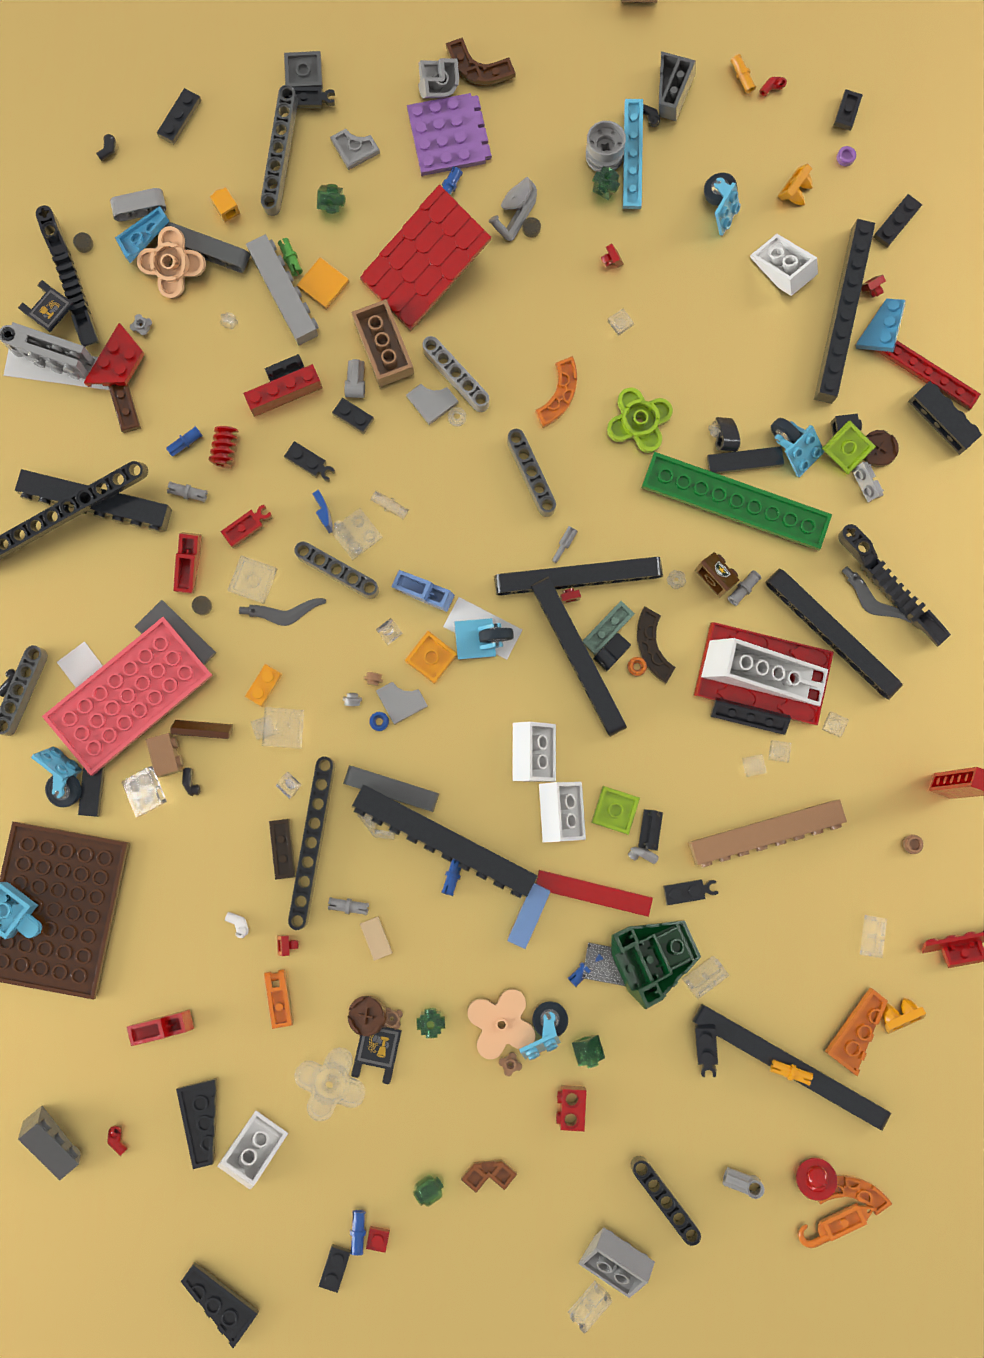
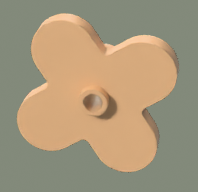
[137,226,206,299]
[468,989,535,1059]

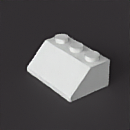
[513,722,556,782]
[539,782,586,842]

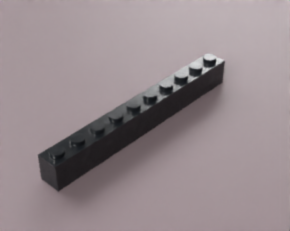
[814,219,875,404]
[352,784,537,898]

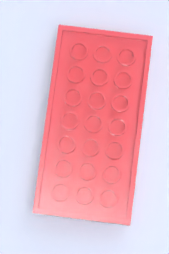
[42,617,213,776]

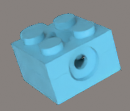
[0,882,42,939]

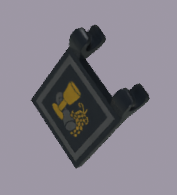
[18,280,74,332]
[351,1027,402,1084]

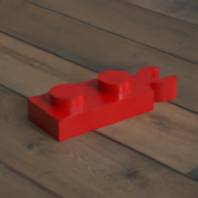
[220,505,272,548]

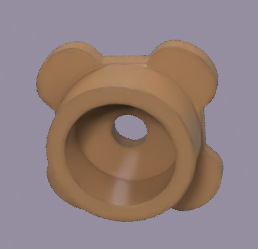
[384,1007,403,1030]
[499,1052,522,1076]

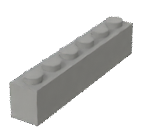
[246,234,319,346]

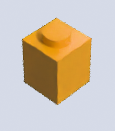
[210,187,240,222]

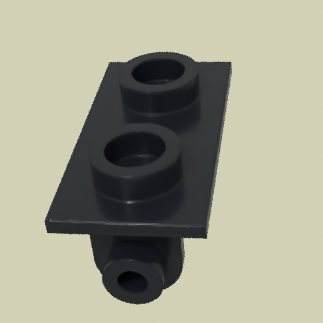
[264,354,304,382]
[638,809,663,851]

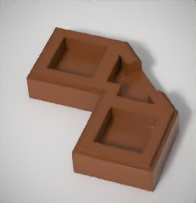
[461,1160,517,1193]

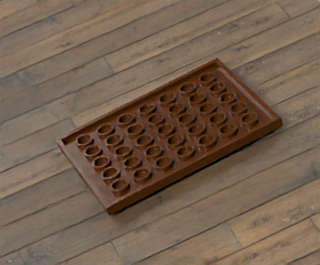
[0,821,129,1000]

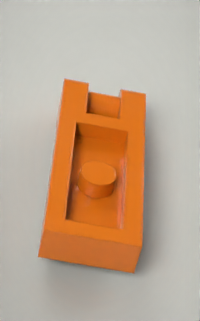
[264,969,293,1029]

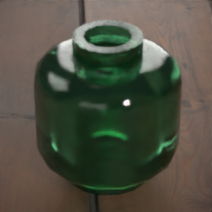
[413,1175,444,1207]

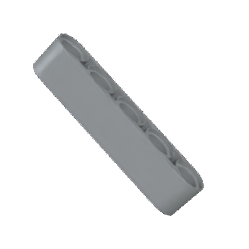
[422,336,489,412]

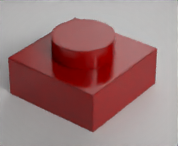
[560,588,581,604]
[366,1226,390,1253]

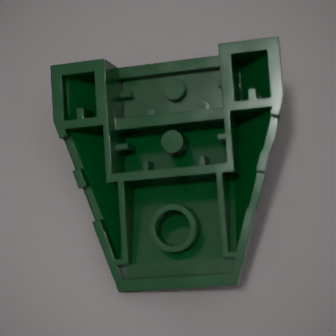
[611,921,701,1009]

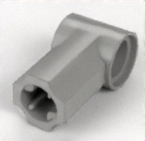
[344,359,365,398]
[722,1167,765,1199]

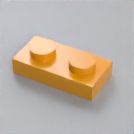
[245,664,282,707]

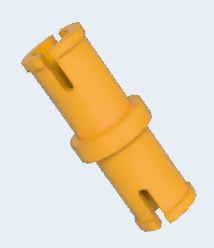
[730,54,756,94]
[770,1059,813,1085]

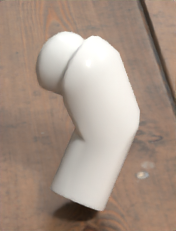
[225,912,249,938]

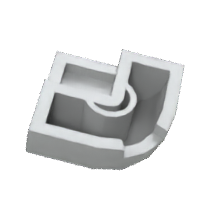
[418,58,459,98]

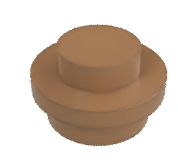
[364,672,383,686]
[903,835,923,854]

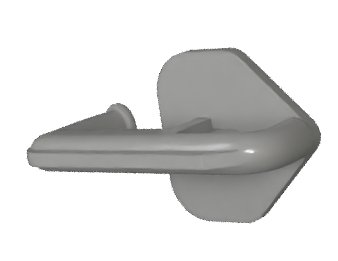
[489,177,537,241]

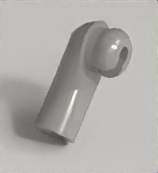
[628,847,658,864]

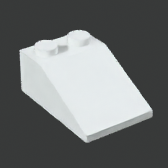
[750,234,818,296]
[217,1111,288,1189]

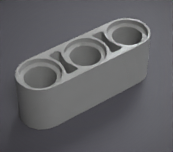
[110,188,166,221]

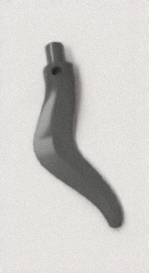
[842,566,911,623]
[239,598,326,626]

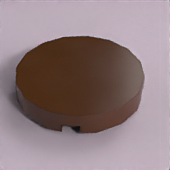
[863,430,899,467]
[348,996,386,1036]

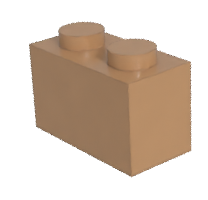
[146,733,183,778]

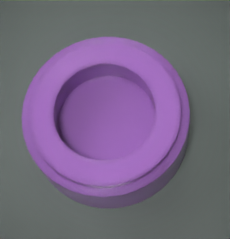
[837,146,856,166]

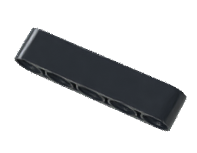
[631,1156,701,1246]

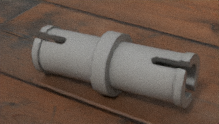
[167,481,208,502]
[728,570,761,606]
[328,897,369,915]

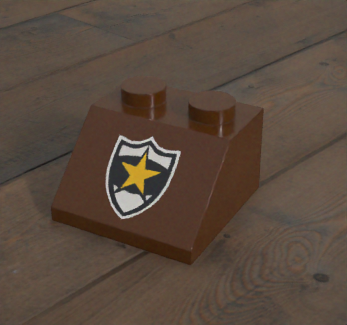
[695,552,739,598]

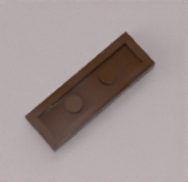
[108,384,141,433]
[170,720,233,739]

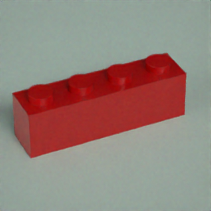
[243,364,323,417]

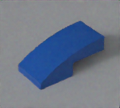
[312,490,333,534]

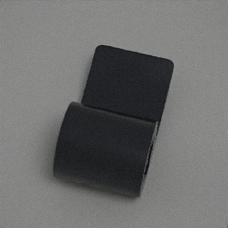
[715,417,740,452]
[593,633,631,671]

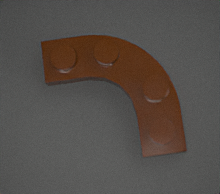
[446,37,516,85]

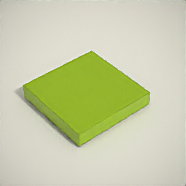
[821,421,876,474]
[591,786,640,835]

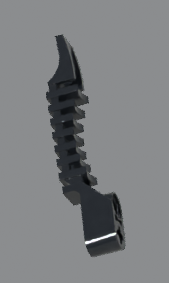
[35,205,99,347]
[838,524,951,647]

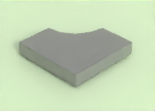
[330,129,380,170]
[406,384,459,425]
[376,682,428,725]

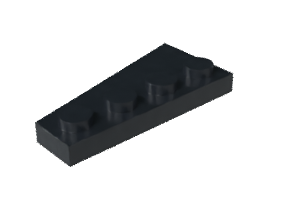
[176,1078,217,1169]
[181,1262,259,1348]

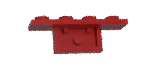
[921,931,984,968]

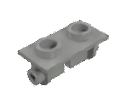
[852,462,884,503]

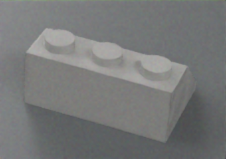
[579,1228,655,1298]

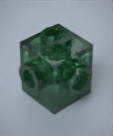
[592,166,620,200]
[317,184,346,214]
[417,1008,445,1038]
[572,1035,605,1068]

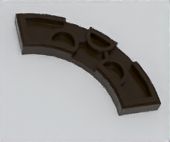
[637,606,676,684]

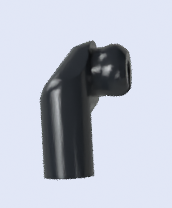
[643,104,660,127]
[96,134,116,161]

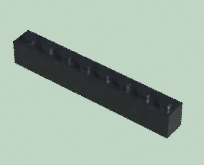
[15,469,172,532]

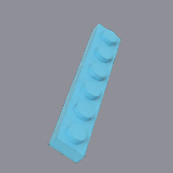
[623,99,643,209]

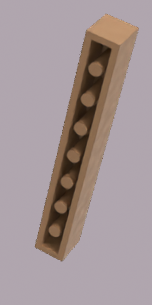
[688,799,847,867]

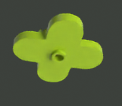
[607,388,673,453]

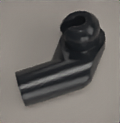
[0,669,15,697]
[182,768,200,796]

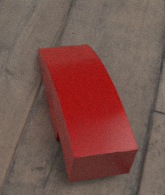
[173,532,202,593]
[127,1009,194,1046]

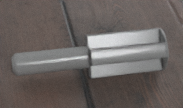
[552,526,578,563]

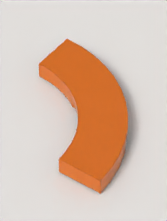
[536,356,577,428]
[818,1175,892,1216]

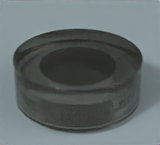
[522,217,541,238]
[73,232,93,253]
[192,596,212,616]

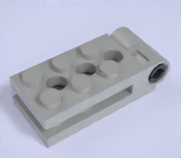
[0,322,95,380]

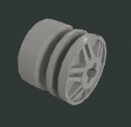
[586,121,626,173]

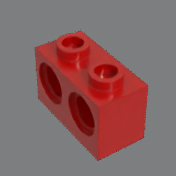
[556,1085,587,1132]

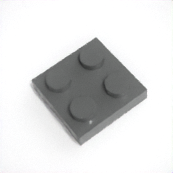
[284,51,323,89]

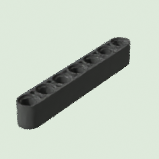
[261,85,298,216]

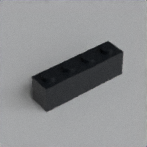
[908,381,982,455]

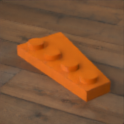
[824,988,888,1077]

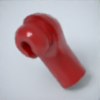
[759,77,787,96]
[107,1126,128,1156]

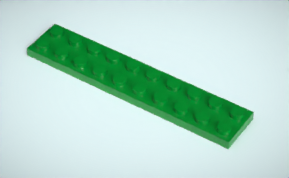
[641,452,832,551]

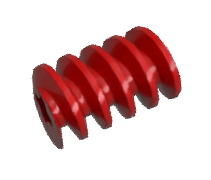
[208,426,239,469]

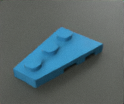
[115,206,169,263]
[856,298,906,352]

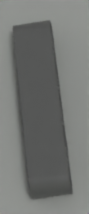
[165,222,251,273]
[507,429,556,517]
[294,541,379,599]
[0,645,48,736]
[343,765,439,812]

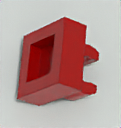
[601,243,624,268]
[861,275,886,298]
[277,935,298,956]

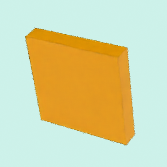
[297,258,349,309]
[404,631,457,684]

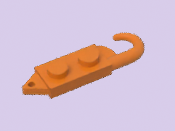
[798,1203,874,1248]

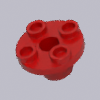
[796,1158,837,1201]

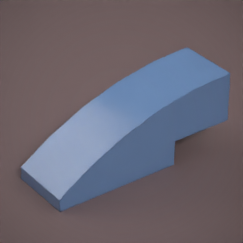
[391,570,455,612]
[507,883,550,949]

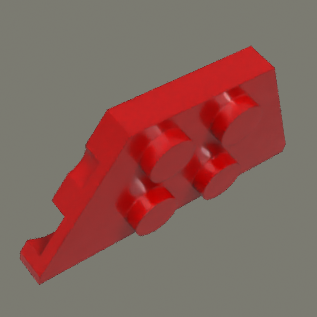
[84,323,145,387]

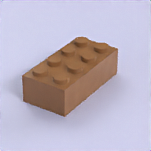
[351,299,414,387]

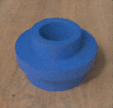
[369,712,389,731]

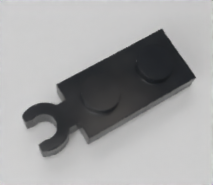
[285,87,335,108]
[284,441,335,482]
[663,879,718,905]
[695,1025,718,1077]

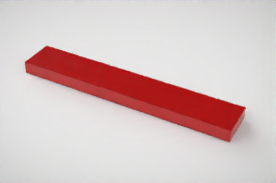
[875,340,981,411]
[536,870,653,917]

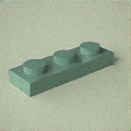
[583,601,635,655]

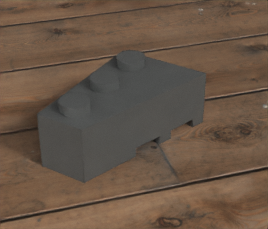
[659,51,696,121]
[18,1106,81,1180]

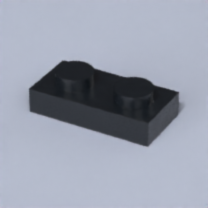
[834,89,863,131]
[332,397,374,434]
[319,1244,351,1293]

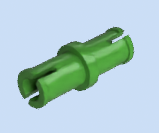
[278,238,303,276]

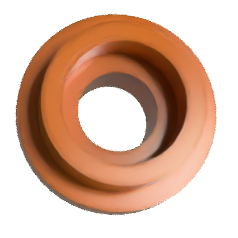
[627,657,647,676]

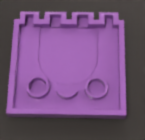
[407,93,492,176]

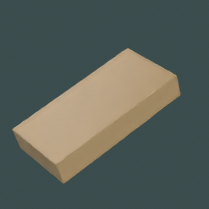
[360,916,393,961]

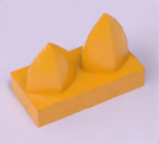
[778,163,813,205]
[883,998,926,1034]

